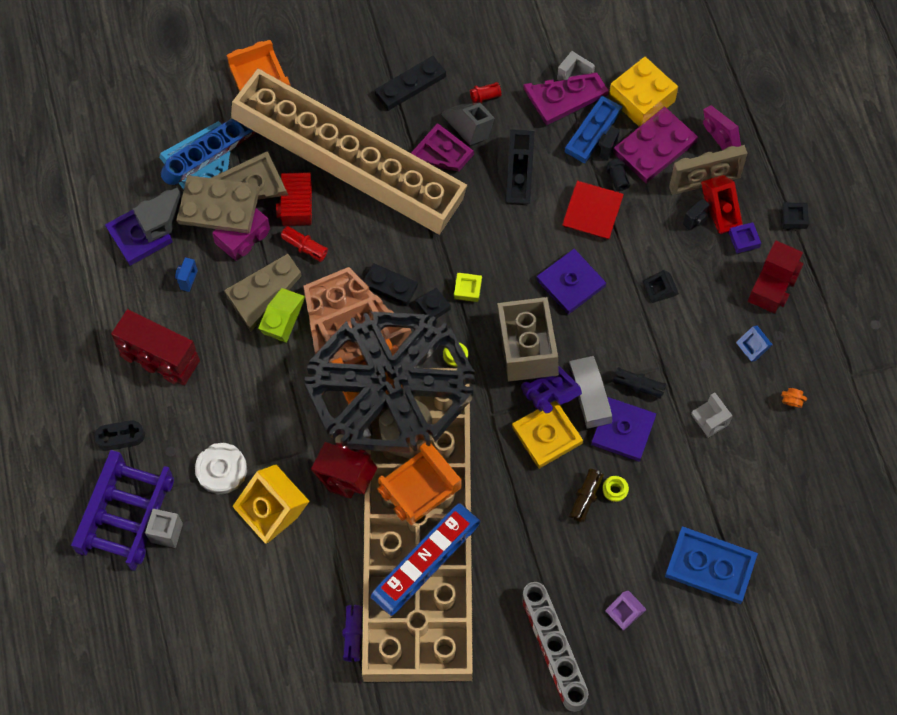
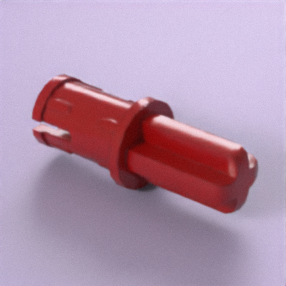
[281,226,328,262]

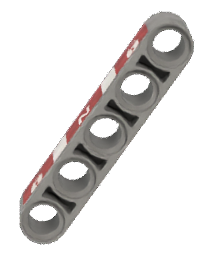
[522,582,589,712]

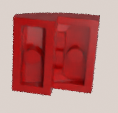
[563,181,624,240]

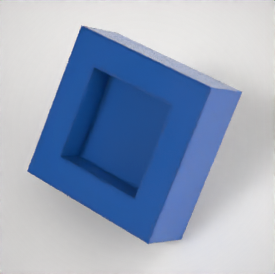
[175,257,198,292]
[736,326,773,362]

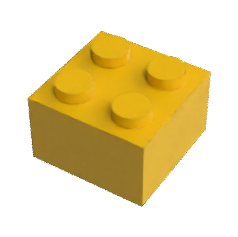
[609,57,678,127]

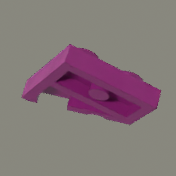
[703,105,741,150]
[411,123,474,172]

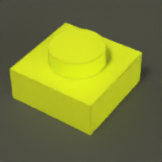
[454,273,482,302]

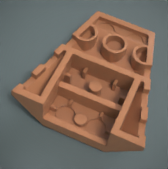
[304,267,411,363]

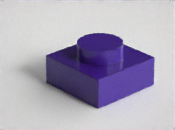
[729,222,761,253]

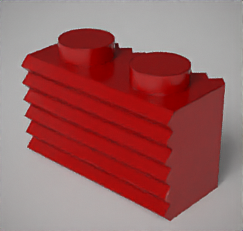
[276,173,312,226]

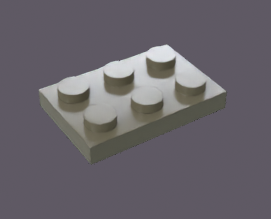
[669,145,748,195]
[177,175,260,234]

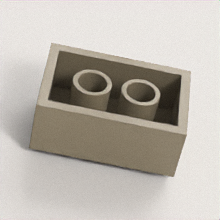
[497,297,559,381]

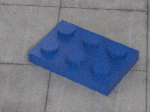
[665,526,758,604]

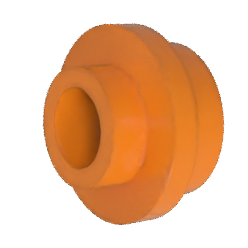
[781,388,807,408]

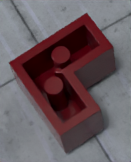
[748,240,804,314]
[311,442,378,499]

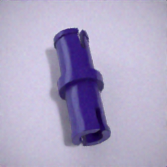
[342,605,363,662]

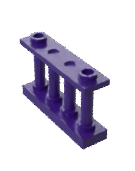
[71,450,174,571]

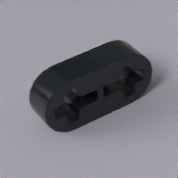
[94,420,145,451]

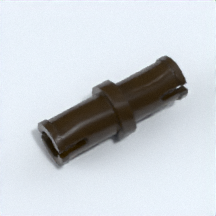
[569,468,604,523]

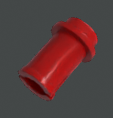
[470,82,502,104]

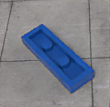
[565,96,622,163]

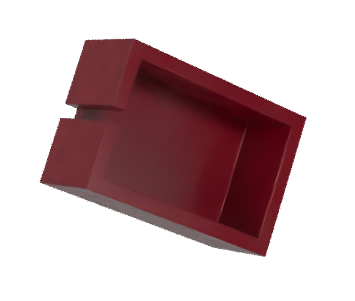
[111,309,200,386]

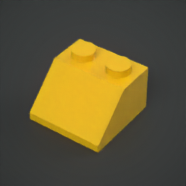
[232,465,310,544]

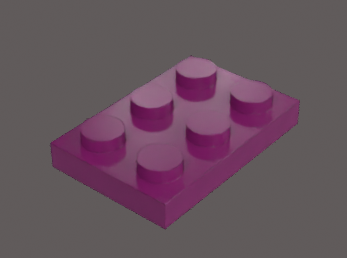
[613,107,698,184]

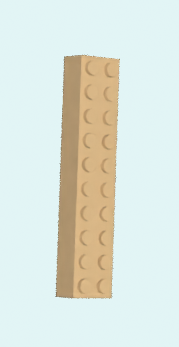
[231,69,467,235]

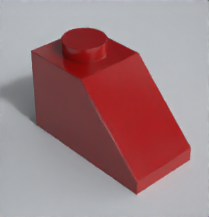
[701,175,743,234]

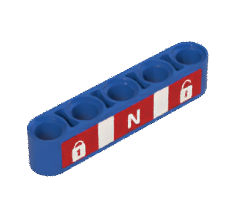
[161,119,256,185]
[370,503,481,616]

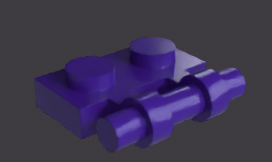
[521,365,582,413]

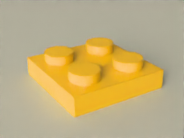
[512,401,583,469]

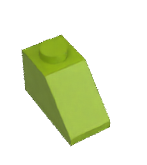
[258,288,305,343]

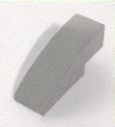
[569,356,612,429]

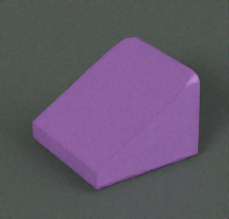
[605,591,646,630]

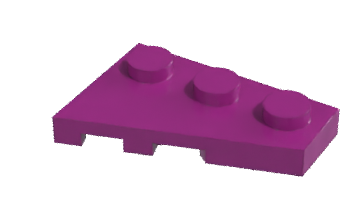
[523,73,609,126]

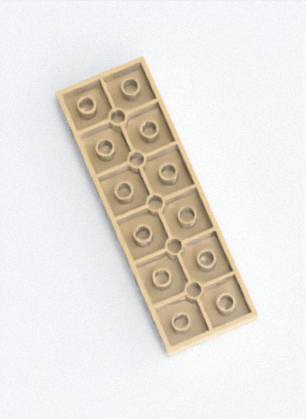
[362,368,472,682]

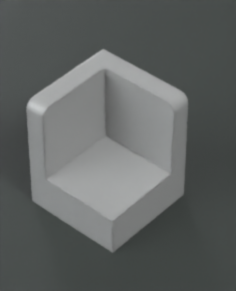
[557,51,595,81]
[691,392,733,438]
[145,509,183,548]

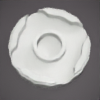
[195,443,247,494]

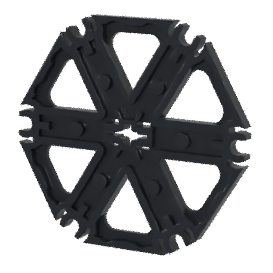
[304,311,475,453]

